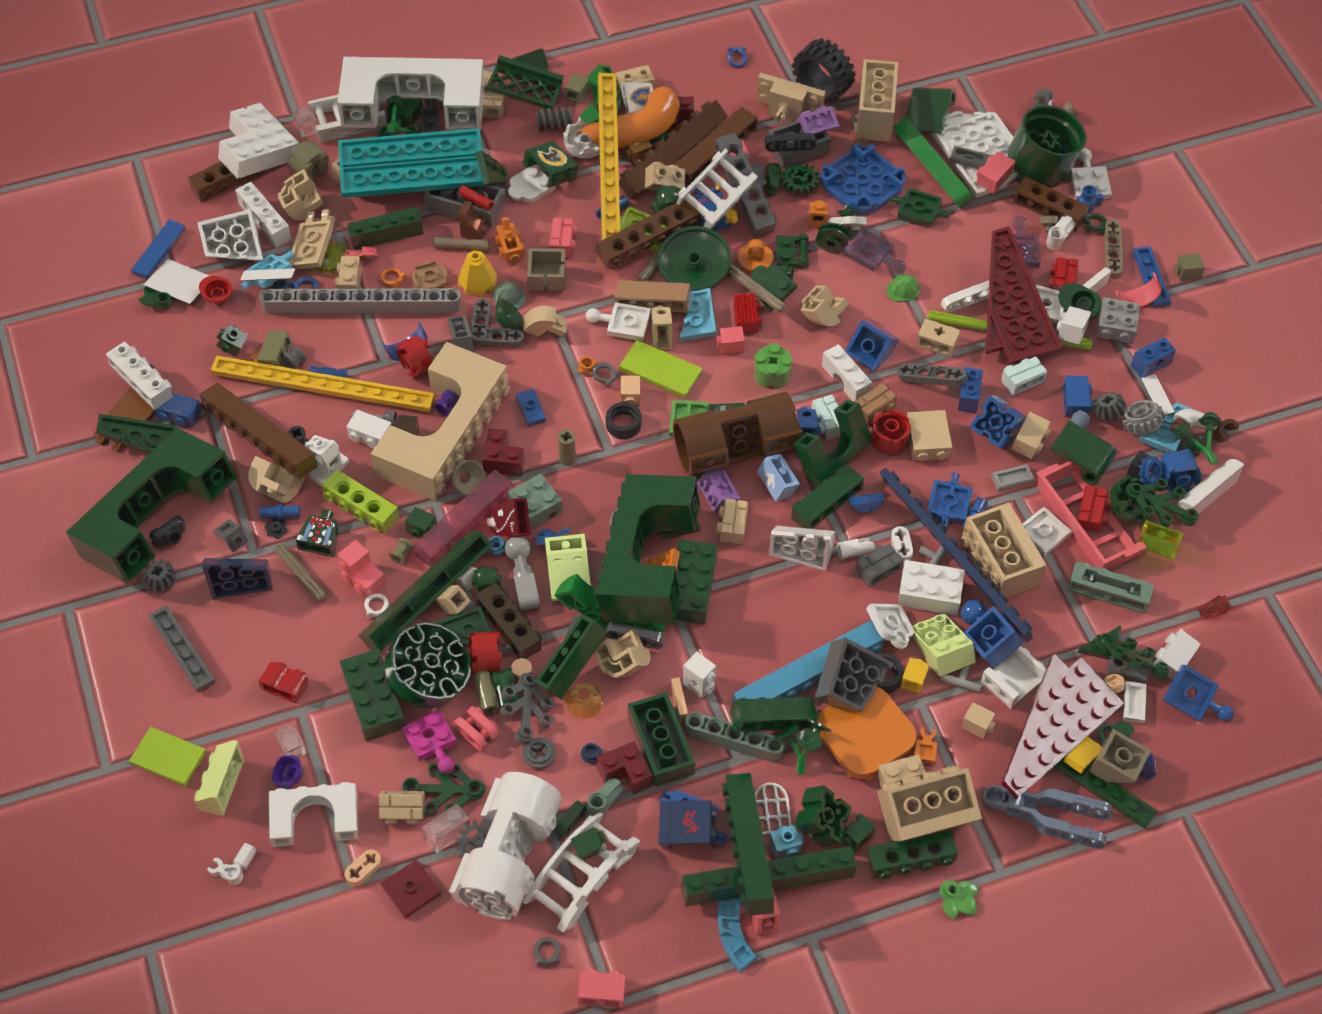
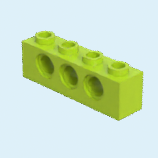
[322,469,399,534]

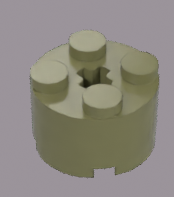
[288,141,329,181]

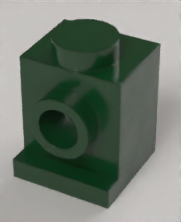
[842,813,876,852]

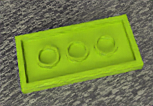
[619,340,703,399]

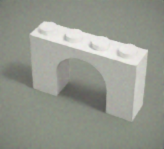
[269,782,359,847]

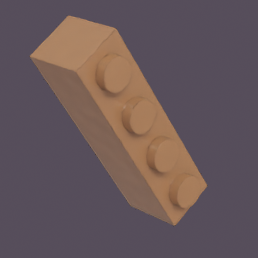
[614,280,692,313]

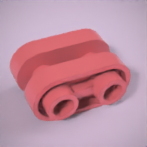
[452,706,499,751]

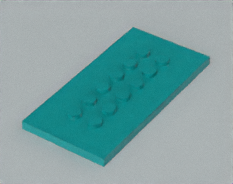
[338,128,486,198]

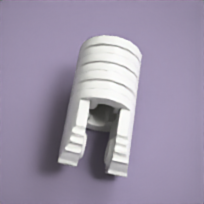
[837,538,876,560]

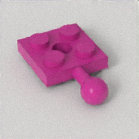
[401,710,457,773]

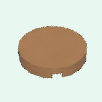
[412,261,448,289]

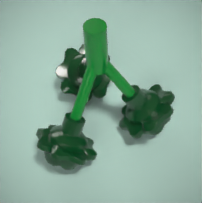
[1173,412,1223,465]

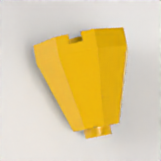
[458,251,497,296]

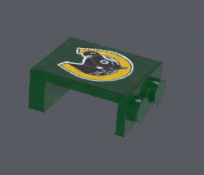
[522,141,579,188]

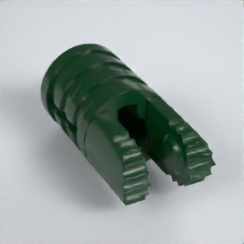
[765,163,781,197]

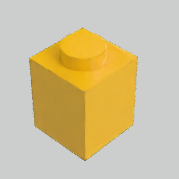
[900,658,930,694]

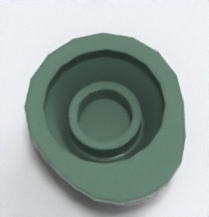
[492,280,526,309]

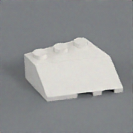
[769,526,835,572]

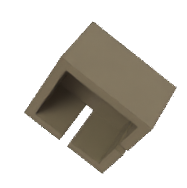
[527,248,566,291]

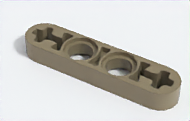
[1104,220,1123,279]

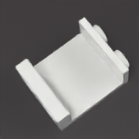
[981,646,1046,709]

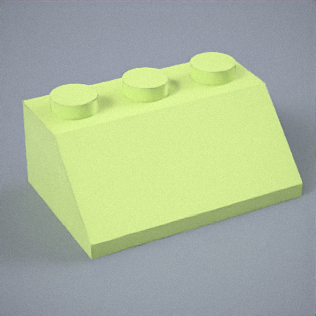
[194,740,244,816]

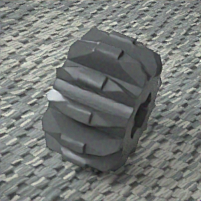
[1093,391,1126,422]
[142,558,176,594]

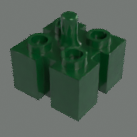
[794,785,852,847]

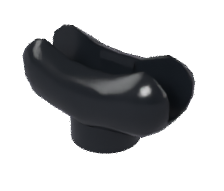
[149,516,186,546]

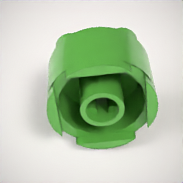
[754,343,792,389]

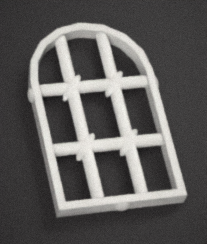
[755,783,792,836]

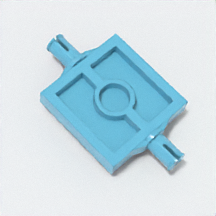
[240,251,294,290]

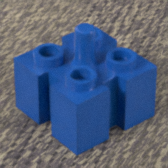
[969,395,1027,449]

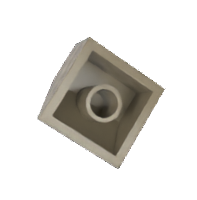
[1089,729,1151,783]

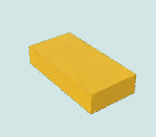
[1064,736,1102,773]

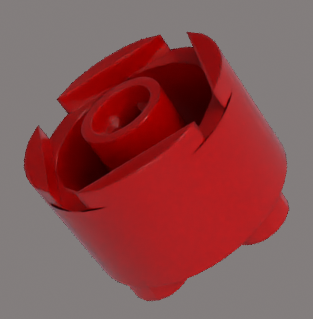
[395,335,434,379]
[871,410,911,456]
[469,632,502,674]

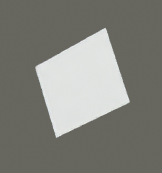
[143,259,209,304]

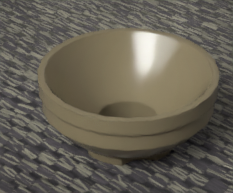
[452,460,486,496]

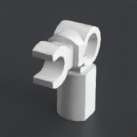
[207,843,257,885]

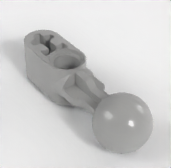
[505,536,540,611]

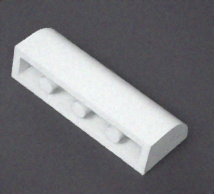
[1172,459,1244,519]

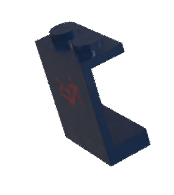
[658,800,718,849]

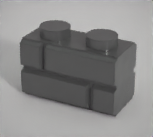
[855,544,903,587]

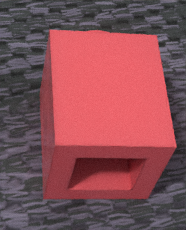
[716,326,745,354]

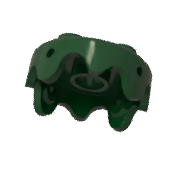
[1110,475,1156,525]

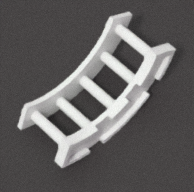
[523,812,641,932]

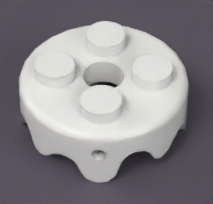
[564,117,600,159]

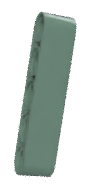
[685,712,784,763]

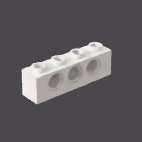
[236,182,291,248]

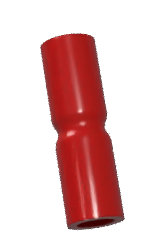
[459,185,494,211]

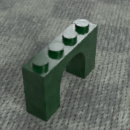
[794,399,873,484]

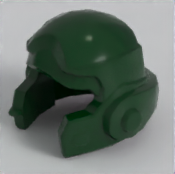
[650,185,681,219]

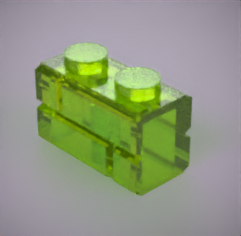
[1137,520,1184,559]

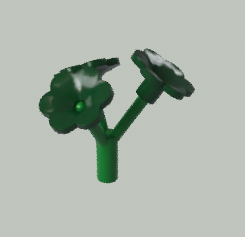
[775,718,831,775]

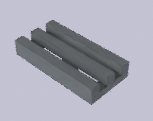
[949,145,988,169]

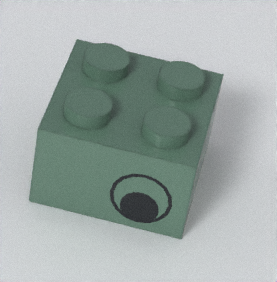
[508,473,563,531]

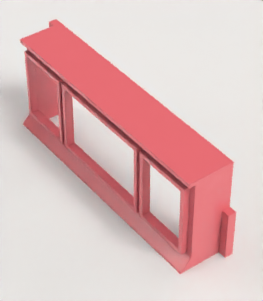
[1037,461,1147,570]

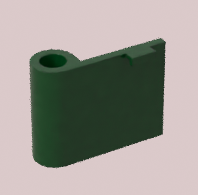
[906,87,956,133]
[1050,420,1117,485]

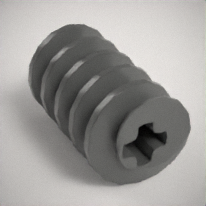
[536,107,572,130]

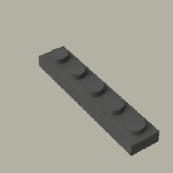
[149,605,216,693]

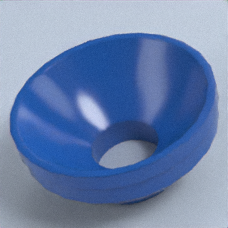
[848,493,884,513]

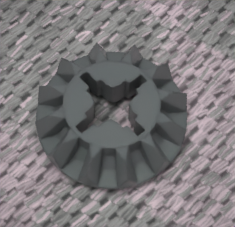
[522,737,556,770]

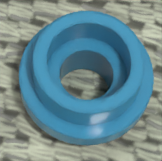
[487,536,506,555]

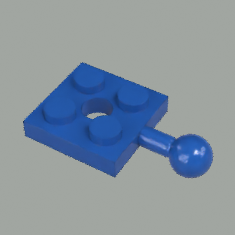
[1162,664,1234,722]

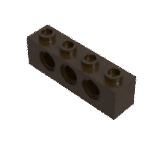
[476,583,542,659]

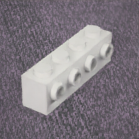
[106,341,173,410]

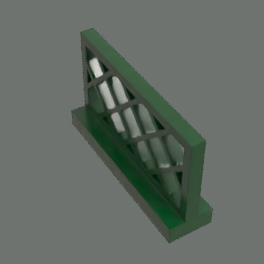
[486,55,564,110]

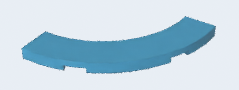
[717,897,757,973]

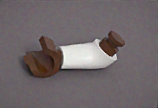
[1169,409,1239,443]

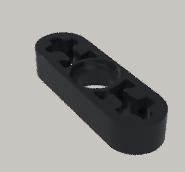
[764,133,816,152]

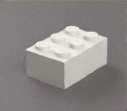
[898,560,964,616]

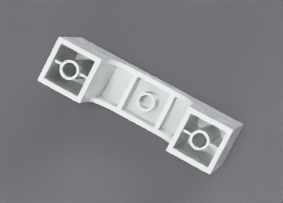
[338,57,485,130]

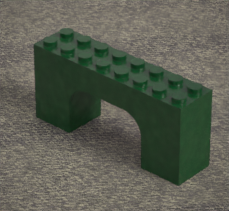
[65,428,238,584]
[594,474,701,624]

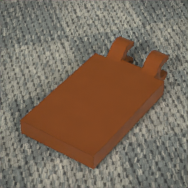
[93,386,156,452]

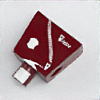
[487,498,531,536]

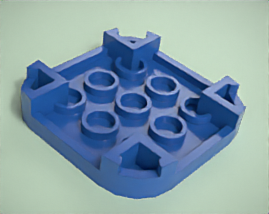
[820,143,906,216]

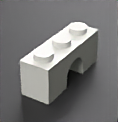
[822,344,872,401]

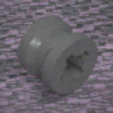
[283,346,307,369]

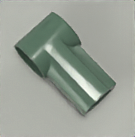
[587,778,625,818]

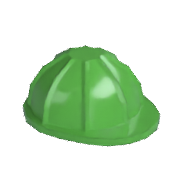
[886,274,920,302]

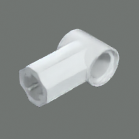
[1046,216,1076,250]

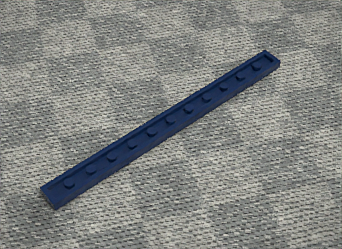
[880,467,1033,643]

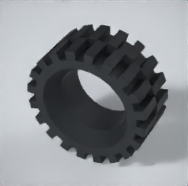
[792,38,856,104]

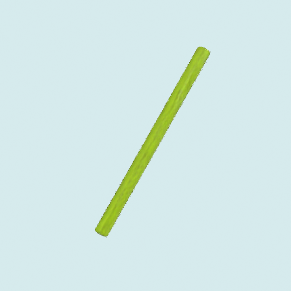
[927,310,1092,350]

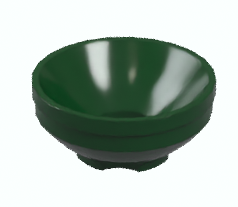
[495,299,523,329]

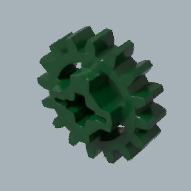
[781,162,820,196]

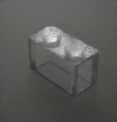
[422,803,471,854]

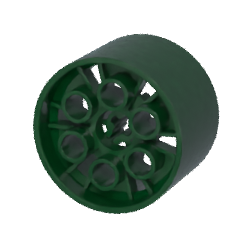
[1007,105,1087,185]

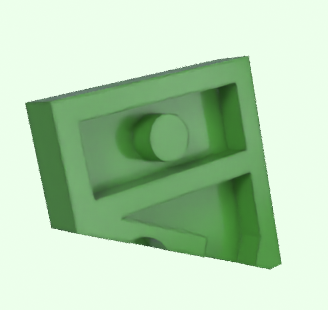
[669,400,709,437]

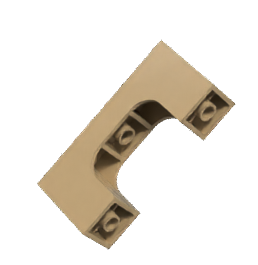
[371,342,510,501]

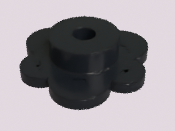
[265,519,287,539]

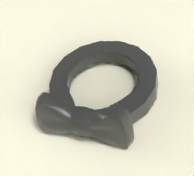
[592,362,620,388]
[534,937,560,967]

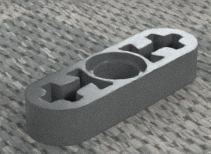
[606,622,665,649]

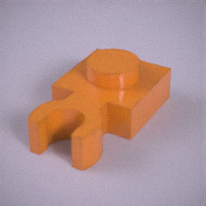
[914,727,937,765]

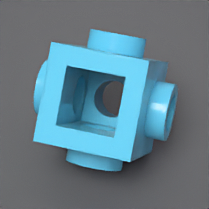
[769,825,804,859]

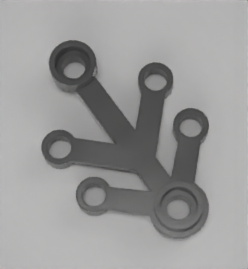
[500,673,554,745]

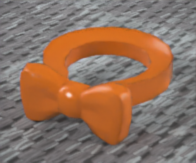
[380,268,407,289]

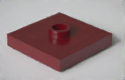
[380,859,441,919]

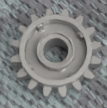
[1121,400,1165,435]

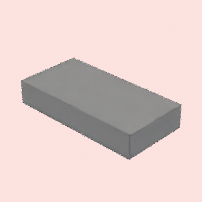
[991,464,1035,492]

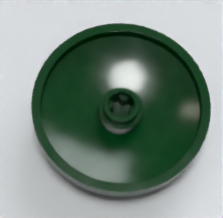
[658,226,731,292]

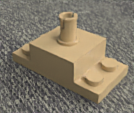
[756,72,826,124]

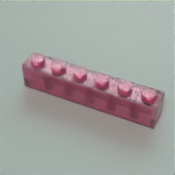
[414,470,513,567]

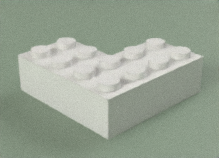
[218,103,299,179]

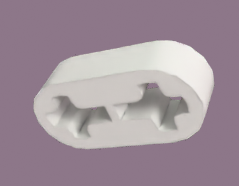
[891,526,913,563]

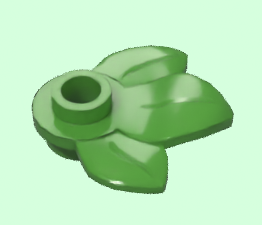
[940,880,979,919]

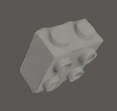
[1096,297,1140,343]

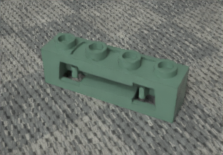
[1067,561,1154,614]

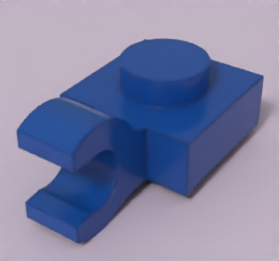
[536,528,570,545]

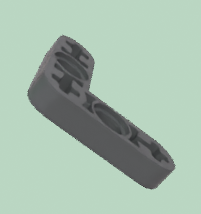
[471,298,525,348]

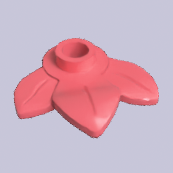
[344,246,378,259]

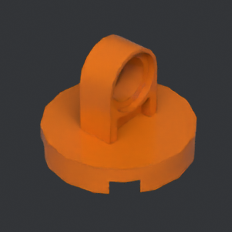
[737,239,774,274]

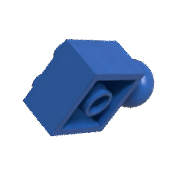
[961,600,1026,669]

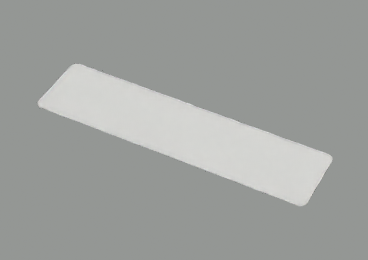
[240,269,295,280]
[1142,375,1175,415]

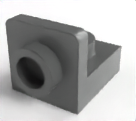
[213,519,248,552]

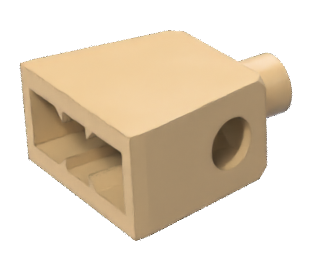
[652,305,672,350]

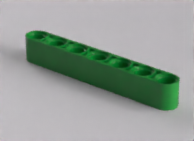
[892,116,974,208]

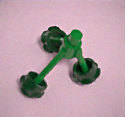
[376,95,422,137]

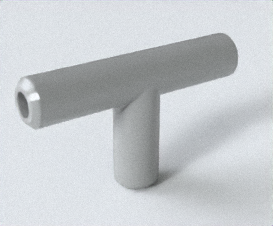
[919,546,946,565]
[941,666,982,692]

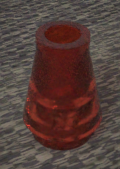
[1198,595,1231,618]

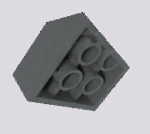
[815,638,894,712]

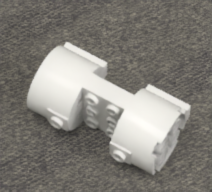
[449,772,562,920]

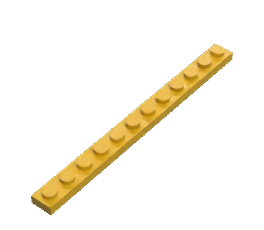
[598,73,621,265]
[211,356,435,413]

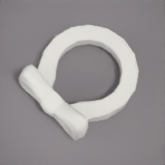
[364,594,389,619]

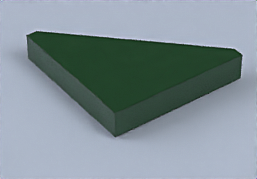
[1078,625,1121,660]

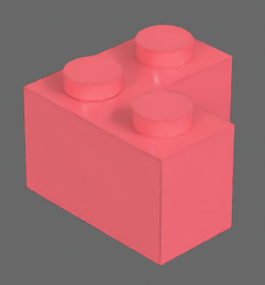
[337,540,386,598]

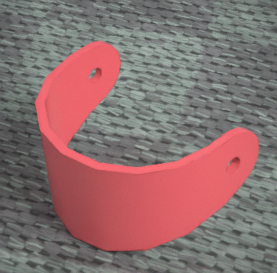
[1115,272,1162,308]

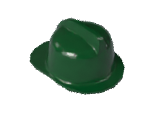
[1058,283,1102,318]

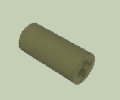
[558,429,576,466]
[473,671,500,715]

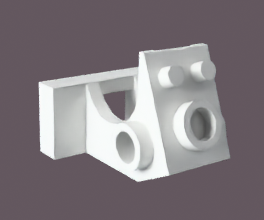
[304,435,350,487]

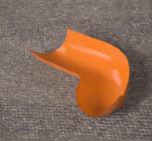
[576,86,680,150]

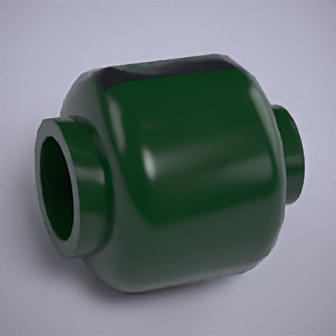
[472,565,502,592]

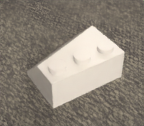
[197,209,263,261]

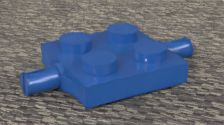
[927,472,973,530]

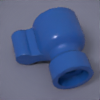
[1078,185,1104,213]

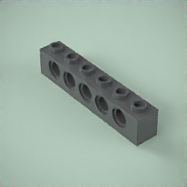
[714,133,777,238]

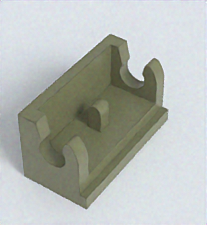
[257,330,293,367]

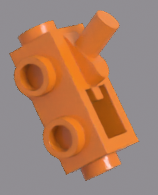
[494,217,526,263]

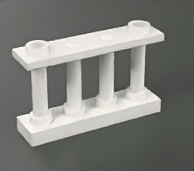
[308,95,387,143]
[677,148,758,229]

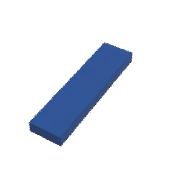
[131,219,186,280]
[1132,246,1171,308]

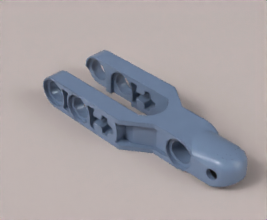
[983,785,1112,848]

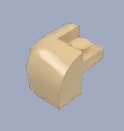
[278,169,324,221]
[800,285,849,326]
[248,456,305,503]
[594,630,651,678]

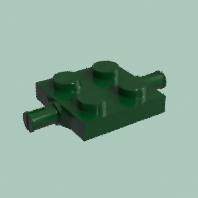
[890,188,950,227]

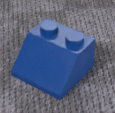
[845,320,900,371]

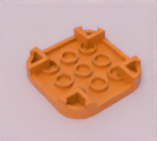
[817,687,916,781]

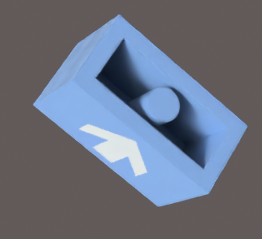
[757,454,800,501]

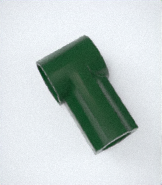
[491,668,518,710]

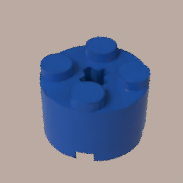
[1160,449,1202,494]

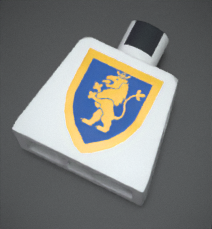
[621,82,653,114]

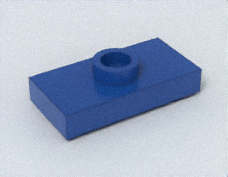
[516,389,546,427]

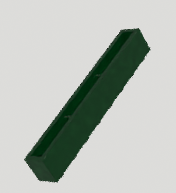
[358,531,492,652]
[722,773,774,916]
[681,846,857,907]

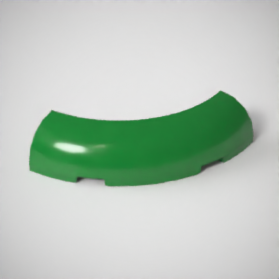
[579,64,621,123]
[555,574,665,633]

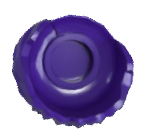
[271,755,303,789]

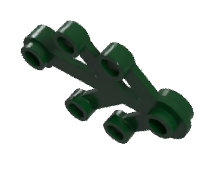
[1126,478,1199,527]
[1095,633,1170,680]
[402,763,486,817]

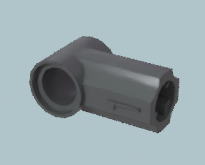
[1106,656,1150,683]

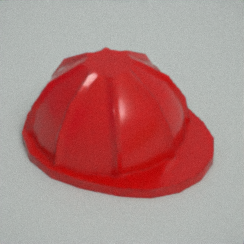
[199,276,233,305]

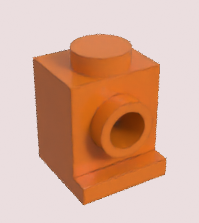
[808,200,828,228]

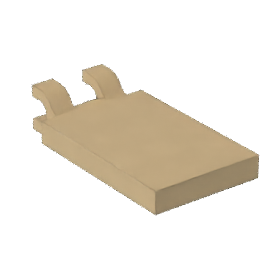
[288,209,336,270]

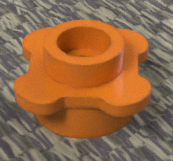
[577,356,597,375]

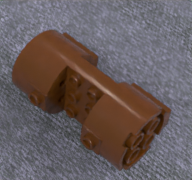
[673,392,803,476]

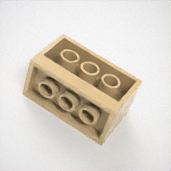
[856,59,898,142]
[961,503,1046,598]
[877,765,982,841]

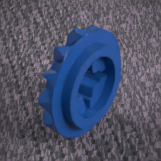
[1138,456,1162,485]

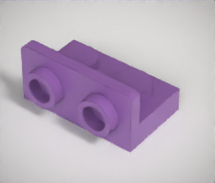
[796,106,839,135]
[698,469,741,512]

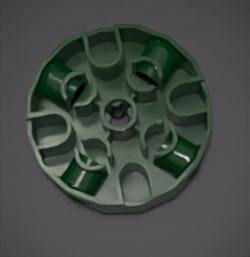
[385,622,471,709]

